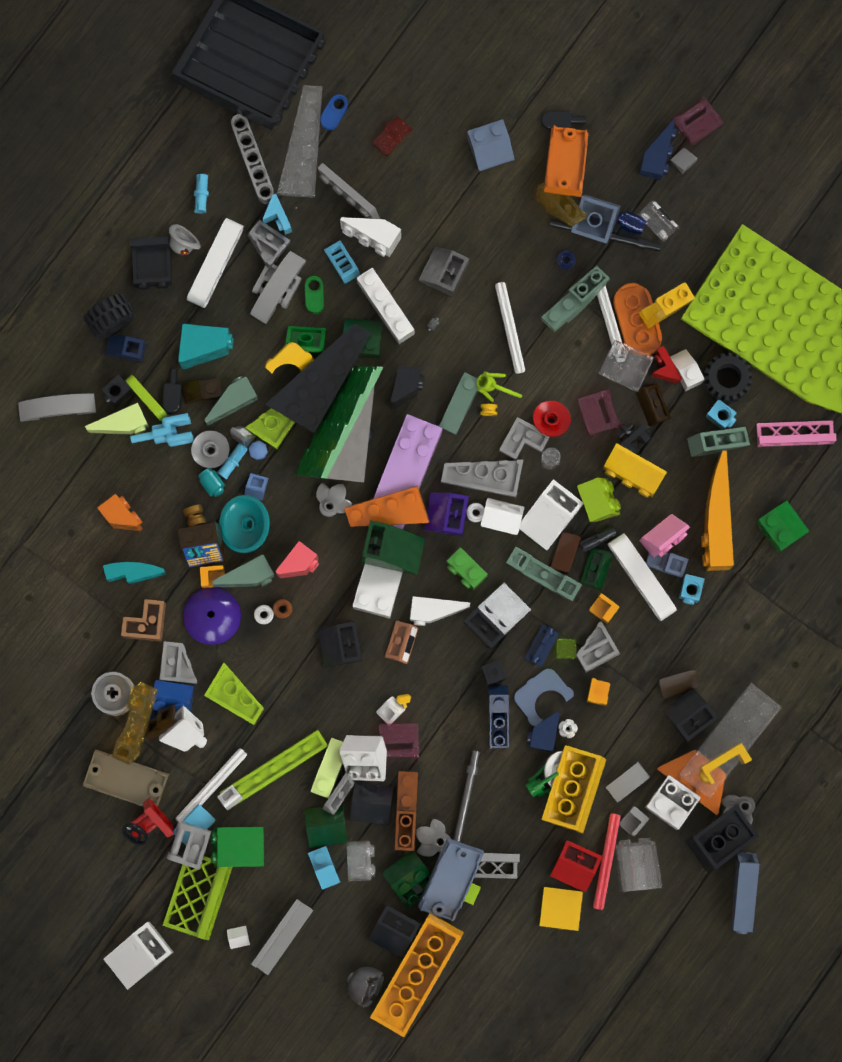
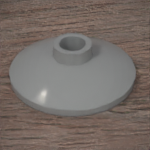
[191,431,230,468]

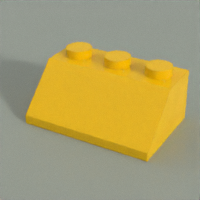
[603,443,667,498]

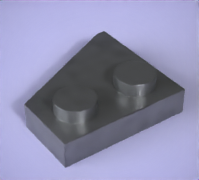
[248,220,291,269]

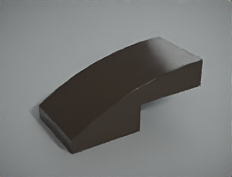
[145,704,176,740]

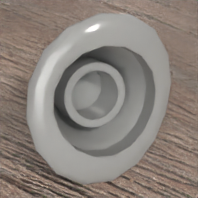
[169,224,201,255]

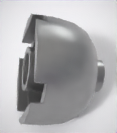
[347,967,384,1007]

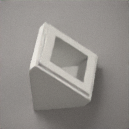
[217,785,243,810]
[227,926,250,949]

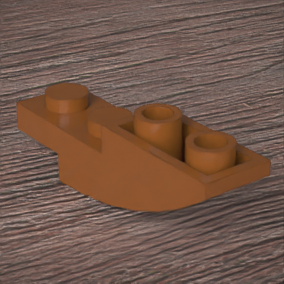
[395,771,418,851]

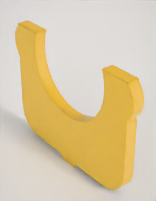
[265,342,315,374]

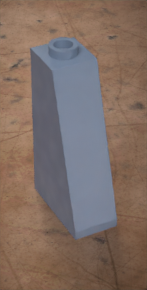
[731,852,760,934]

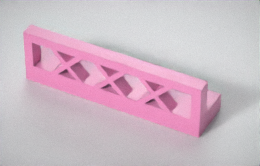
[756,421,836,447]

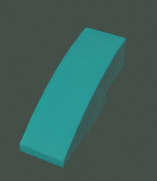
[103,562,166,585]

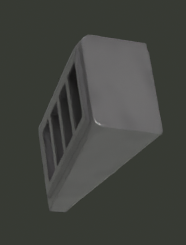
[230,426,255,448]

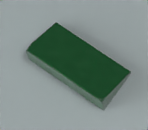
[580,548,613,590]

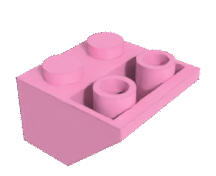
[639,514,690,558]

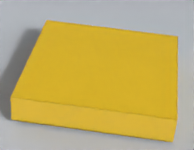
[539,887,583,931]

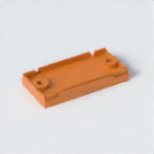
[544,125,589,197]

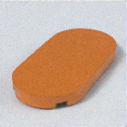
[613,283,662,357]

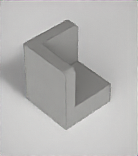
[619,806,649,837]

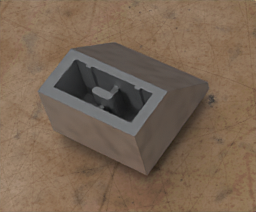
[419,247,469,297]

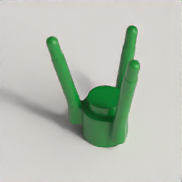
[525,763,559,798]

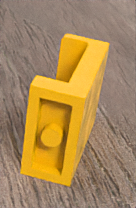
[639,283,695,329]
[698,743,752,785]

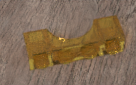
[112,682,158,765]

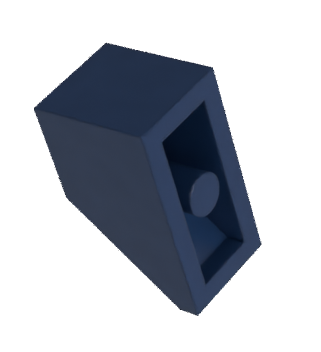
[526,712,560,752]

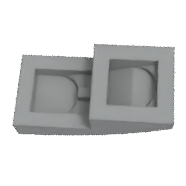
[606,762,650,803]

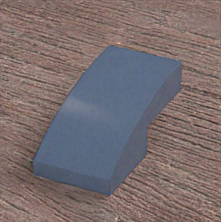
[645,553,689,578]

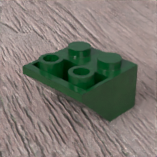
[382,851,431,908]

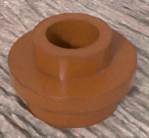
[273,599,292,619]

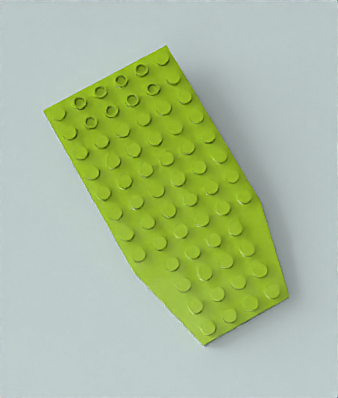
[681,224,842,415]

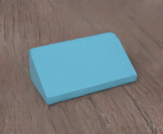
[174,804,215,845]

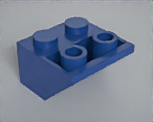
[150,680,194,720]

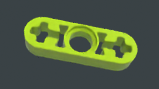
[124,374,168,421]

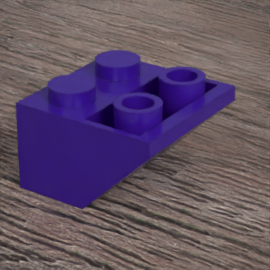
[424,493,469,537]

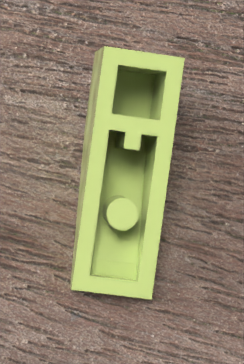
[85,403,149,435]
[310,738,343,799]

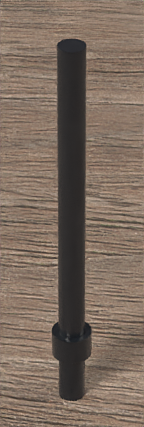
[549,219,661,252]

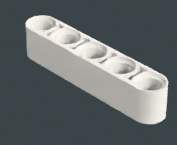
[187,218,244,308]
[608,533,677,621]

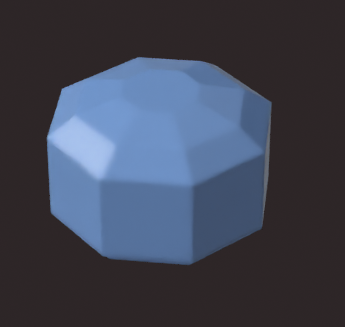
[249,441,268,461]

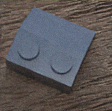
[467,119,515,172]
[571,195,621,243]

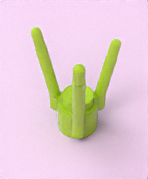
[476,371,522,402]

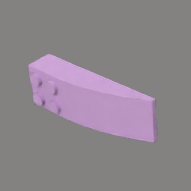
[373,414,443,530]

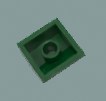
[343,318,383,359]

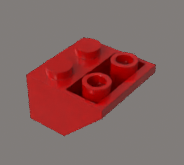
[550,840,603,892]

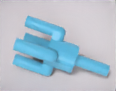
[130,413,194,447]

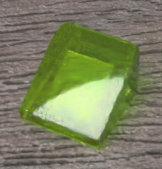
[556,639,576,659]

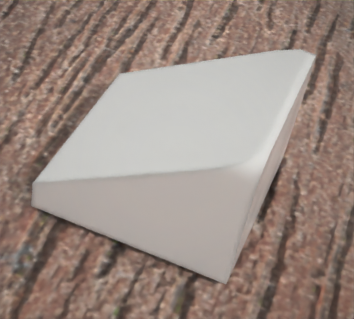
[376,696,405,726]

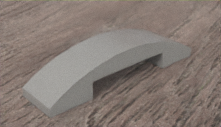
[250,251,306,324]
[18,394,96,422]

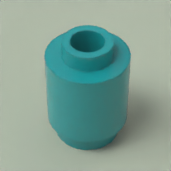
[198,468,225,497]

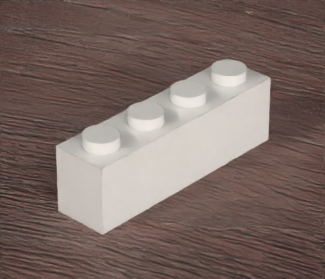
[357,268,415,344]

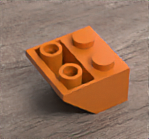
[98,494,143,531]

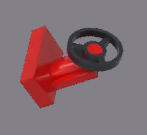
[122,797,174,845]

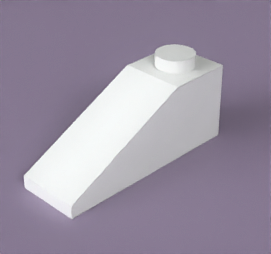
[410,596,470,626]

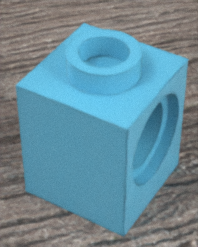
[705,399,737,430]
[679,574,705,605]

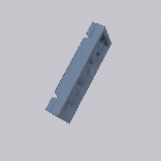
[418,838,484,921]

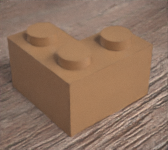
[121,599,166,642]

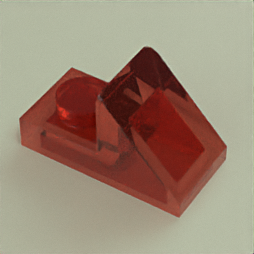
[373,117,412,157]

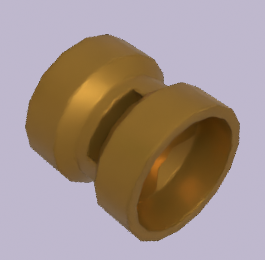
[183,505,207,527]

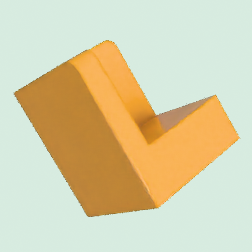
[200,566,225,588]
[589,593,619,624]
[587,678,610,706]

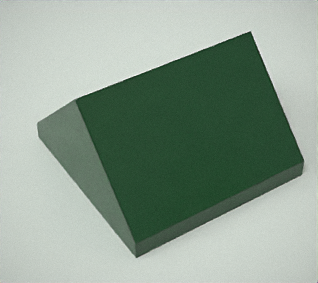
[304,804,348,848]

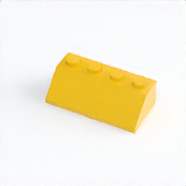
[542,745,606,833]

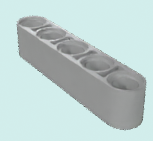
[231,114,274,204]

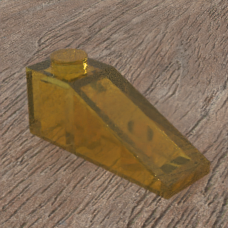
[536,182,587,227]

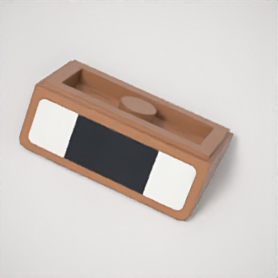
[385,621,418,664]

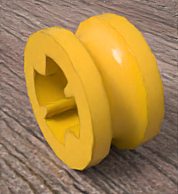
[480,404,497,416]

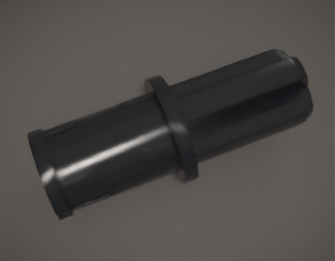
[579,526,617,552]

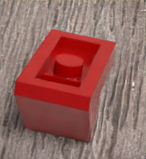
[652,345,682,384]

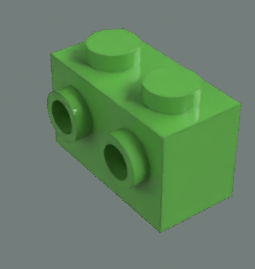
[447,547,488,590]

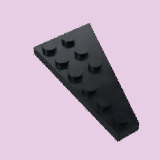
[265,324,372,433]

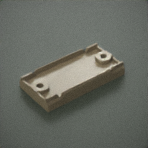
[83,750,169,807]

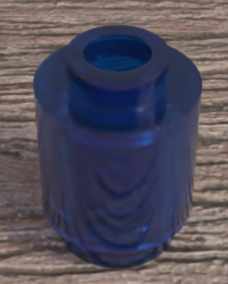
[617,210,647,235]

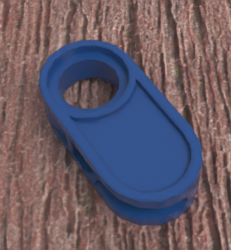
[320,95,348,130]

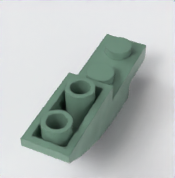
[541,266,610,332]

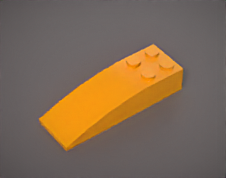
[701,450,734,571]
[370,913,464,1037]

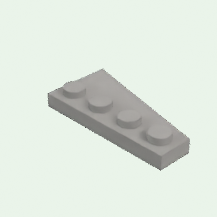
[318,163,380,219]
[441,460,523,498]

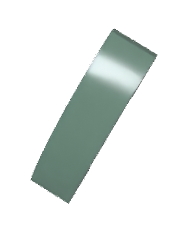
[506,547,582,602]

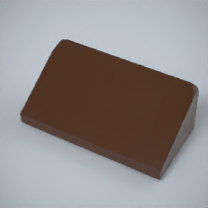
[551,532,581,574]

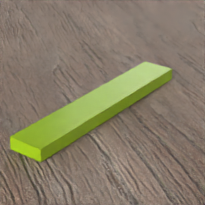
[219,730,328,808]

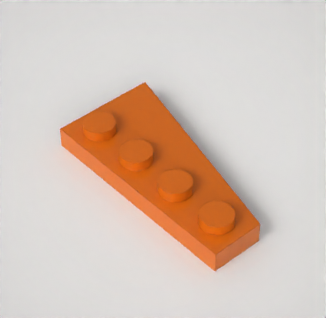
[344,485,429,527]

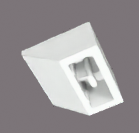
[339,735,387,781]
[645,775,701,830]

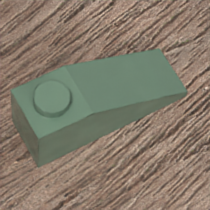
[439,372,478,435]
[205,376,258,426]
[687,427,750,457]
[212,555,274,587]

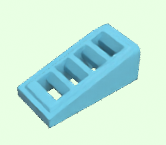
[324,241,360,284]

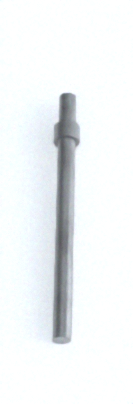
[453,751,480,842]

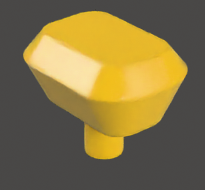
[396,694,411,708]

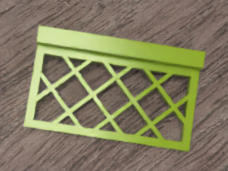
[163,856,232,940]

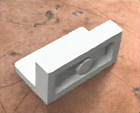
[481,498,524,535]

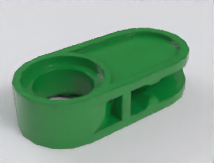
[305,276,324,314]

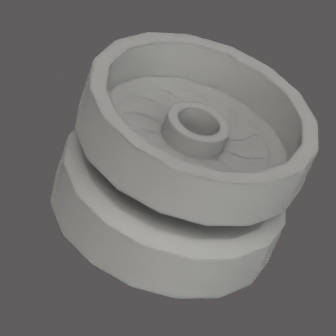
[91,672,137,716]

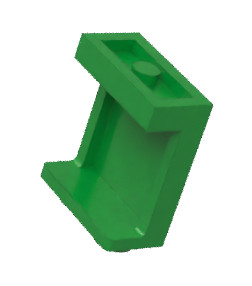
[210,827,264,867]

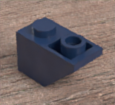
[105,336,147,363]

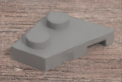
[576,622,620,673]
[159,641,197,684]

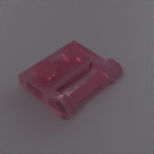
[673,98,724,146]
[577,390,621,436]
[379,723,419,759]

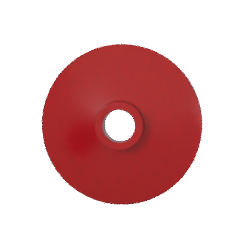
[533,401,571,437]

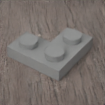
[499,417,550,460]

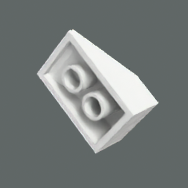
[353,564,403,619]

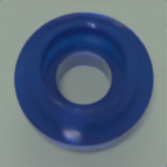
[557,250,576,269]

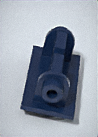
[524,624,559,667]

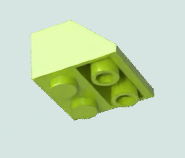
[577,478,621,522]

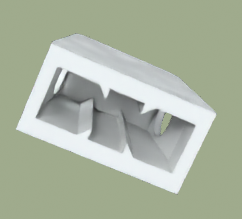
[159,706,207,751]

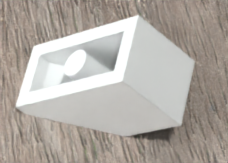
[670,349,705,392]

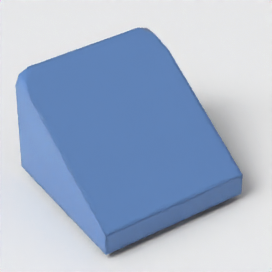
[244,473,269,500]

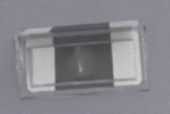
[638,201,680,242]

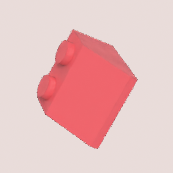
[275,541,319,578]

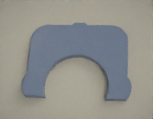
[514,669,574,726]

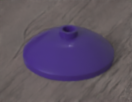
[183,587,241,645]

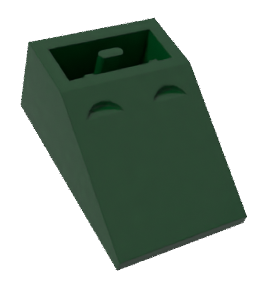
[361,520,425,575]

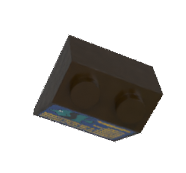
[178,522,226,569]

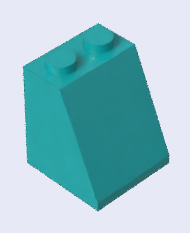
[178,324,234,369]

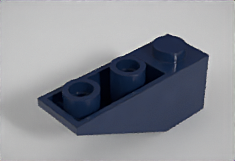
[639,121,677,180]
[489,685,509,748]

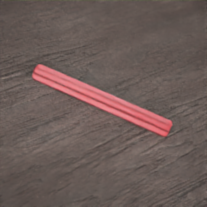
[593,813,620,910]

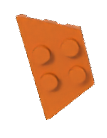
[657,750,726,815]

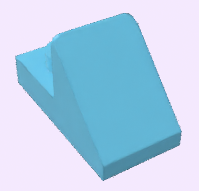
[263,194,292,235]
[308,846,340,890]

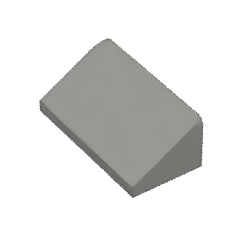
[323,773,354,815]

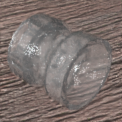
[541,447,561,469]

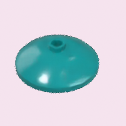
[219,495,270,553]

